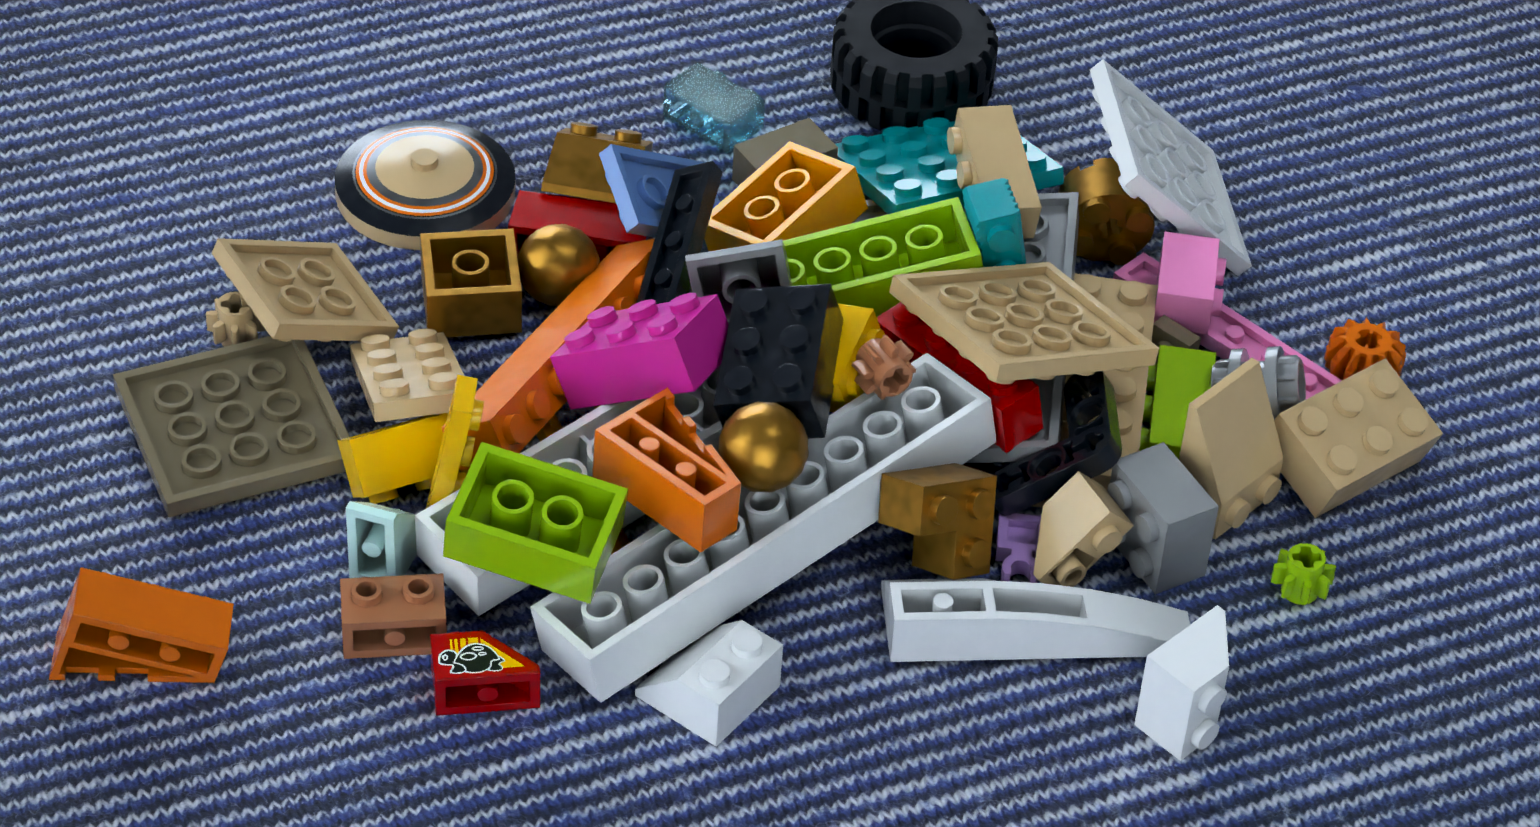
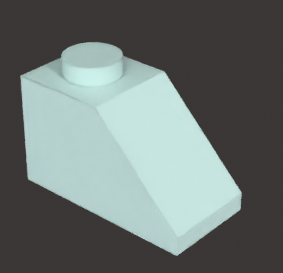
[346,501,417,578]

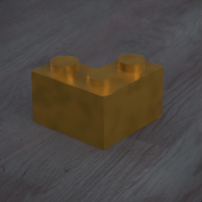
[878,463,997,580]

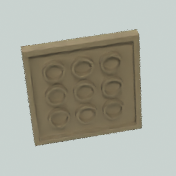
[113,336,350,518]

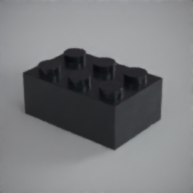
[713,284,843,439]

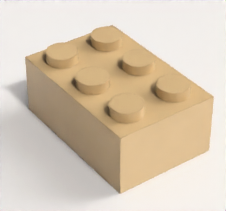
[1274,358,1443,518]

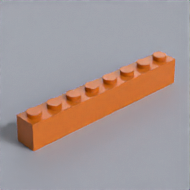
[441,239,655,471]

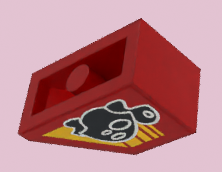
[430,630,540,716]

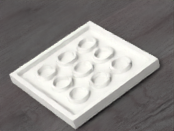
[1090,59,1252,276]

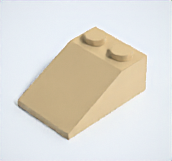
[1179,358,1283,540]

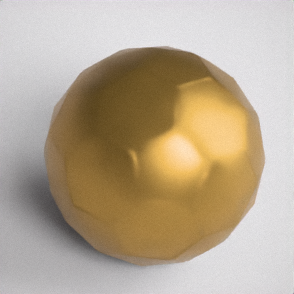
[518,224,600,306]
[719,402,809,493]

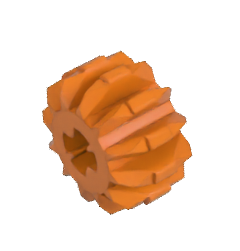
[1324,317,1406,380]

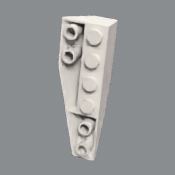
[881,578,1190,662]

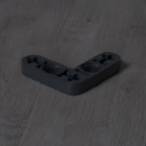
[993,371,1122,515]

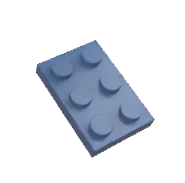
[599,144,720,246]

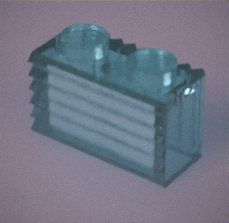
[663,62,765,154]

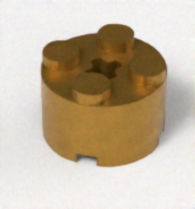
[1058,158,1155,265]

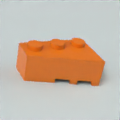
[49,567,234,683]

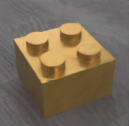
[420,228,522,337]

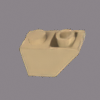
[1033,471,1134,587]

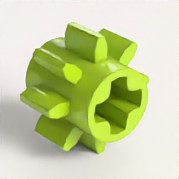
[1271,543,1336,605]

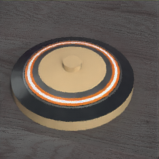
[334,120,516,250]

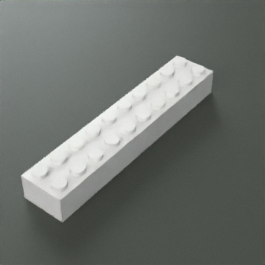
[530,353,997,703]

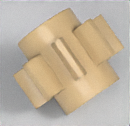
[206,292,266,347]

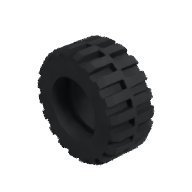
[830,0,998,131]

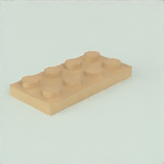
[350,328,465,422]

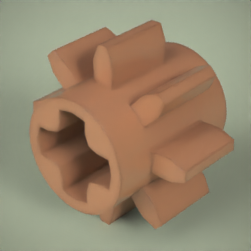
[852,335,916,400]

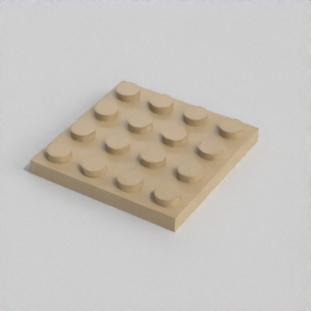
[889,262,1159,384]

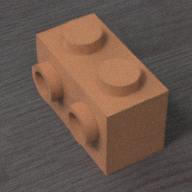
[340,573,447,659]

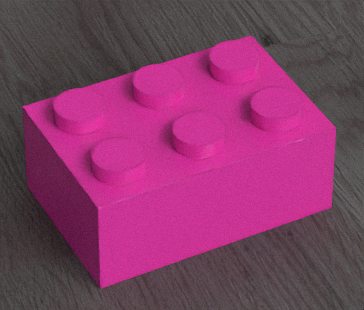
[550,293,729,410]

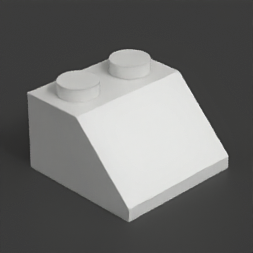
[1134,605,1229,761]
[635,620,783,747]

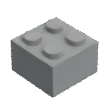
[1107,442,1219,595]

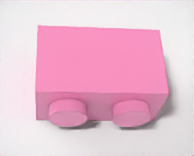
[1154,231,1227,335]

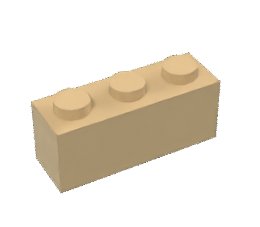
[947,105,1042,239]

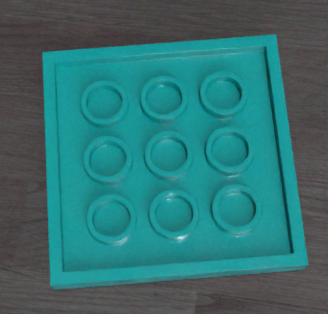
[835,117,1064,214]

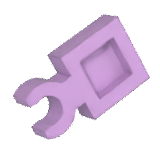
[995,513,1041,583]

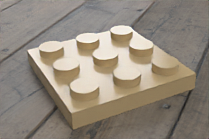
[212,238,399,342]

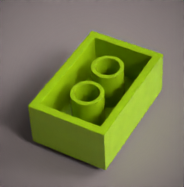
[443,442,628,604]

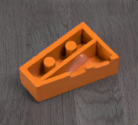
[592,387,741,552]

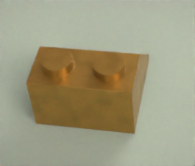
[541,122,653,203]

